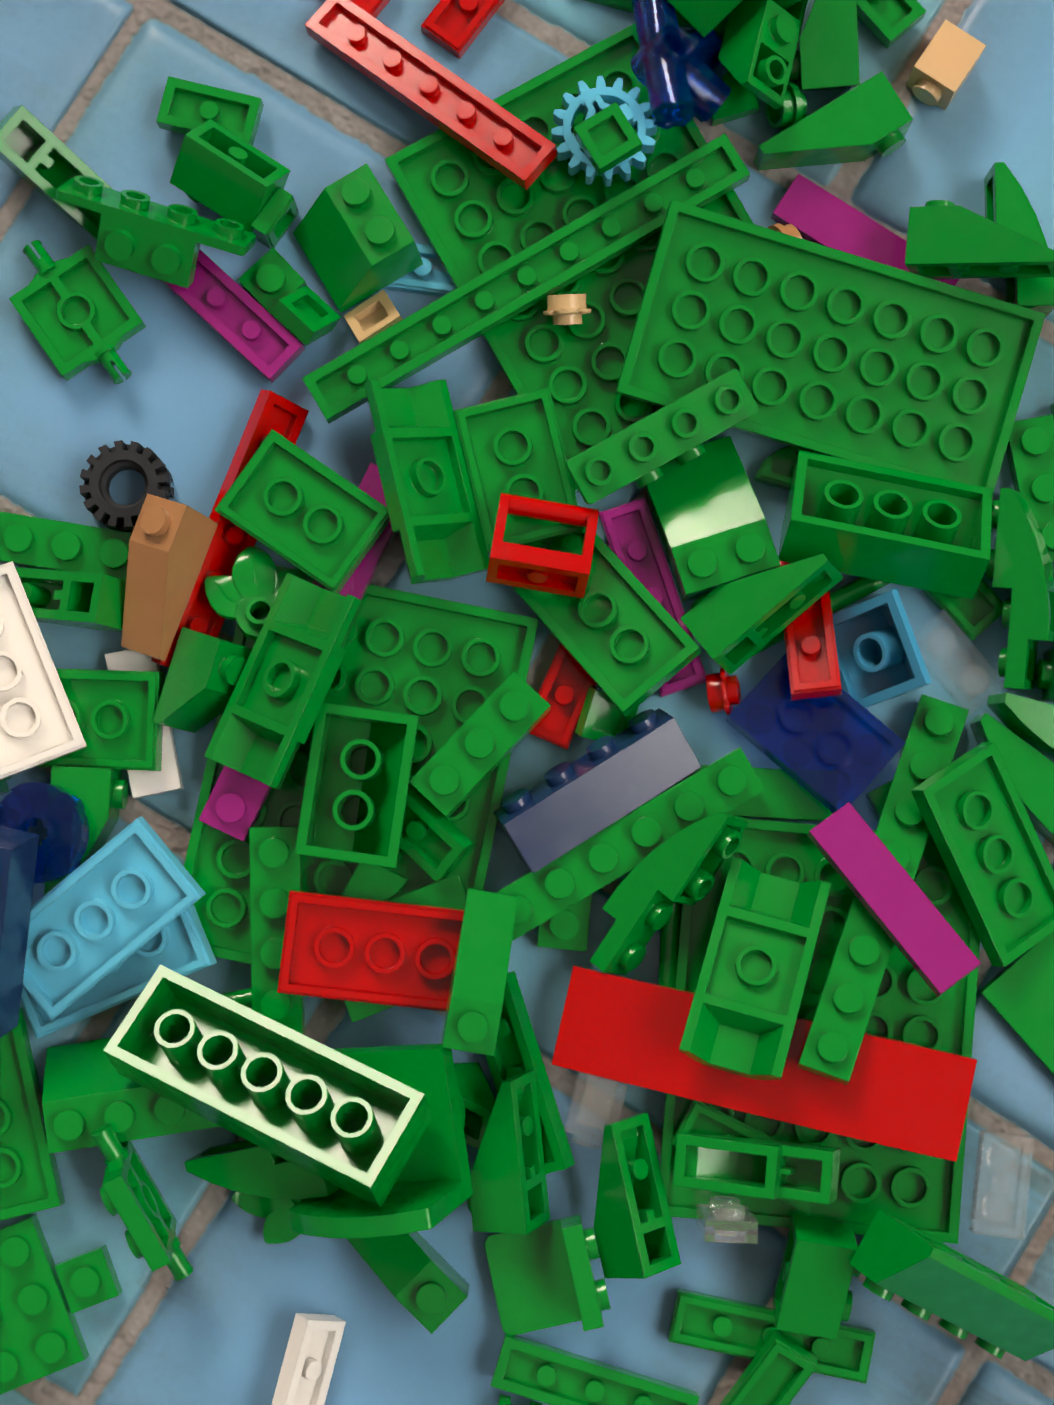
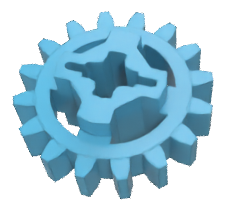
[551,76,658,187]

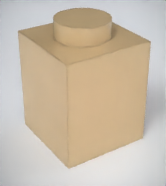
[905,20,986,110]

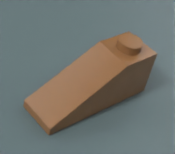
[121,493,218,662]

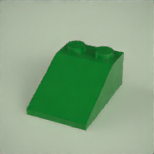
[644,436,781,603]

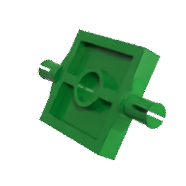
[9,240,146,385]
[91,1123,194,1281]

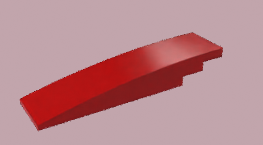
[551,965,977,1162]

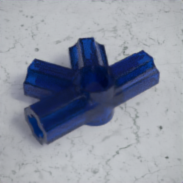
[631,0,732,130]

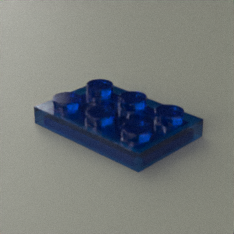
[726,653,906,813]

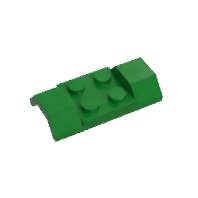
[365,380,489,584]
[204,573,363,790]
[679,857,832,1080]

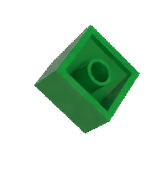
[293,163,423,313]

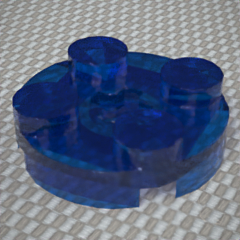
[0,782,89,883]

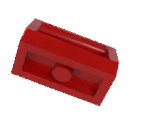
[486,493,599,598]

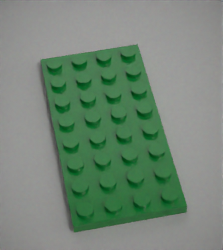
[615,199,1046,496]

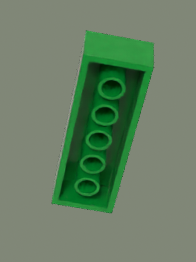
[103,965,433,1208]

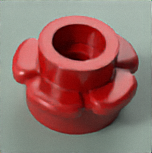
[706,667,742,716]

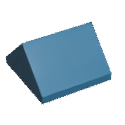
[832,589,932,714]

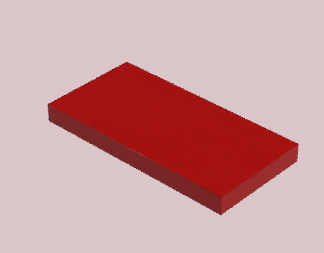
[277,890,464,1012]

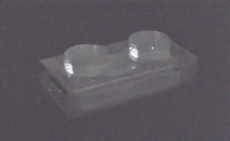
[914,609,1004,716]
[969,1130,1034,1240]
[696,1196,758,1244]

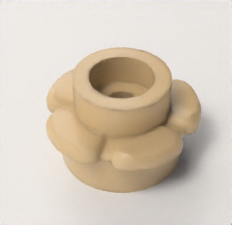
[543,294,591,325]

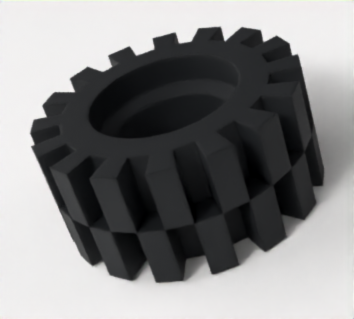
[79,440,174,533]

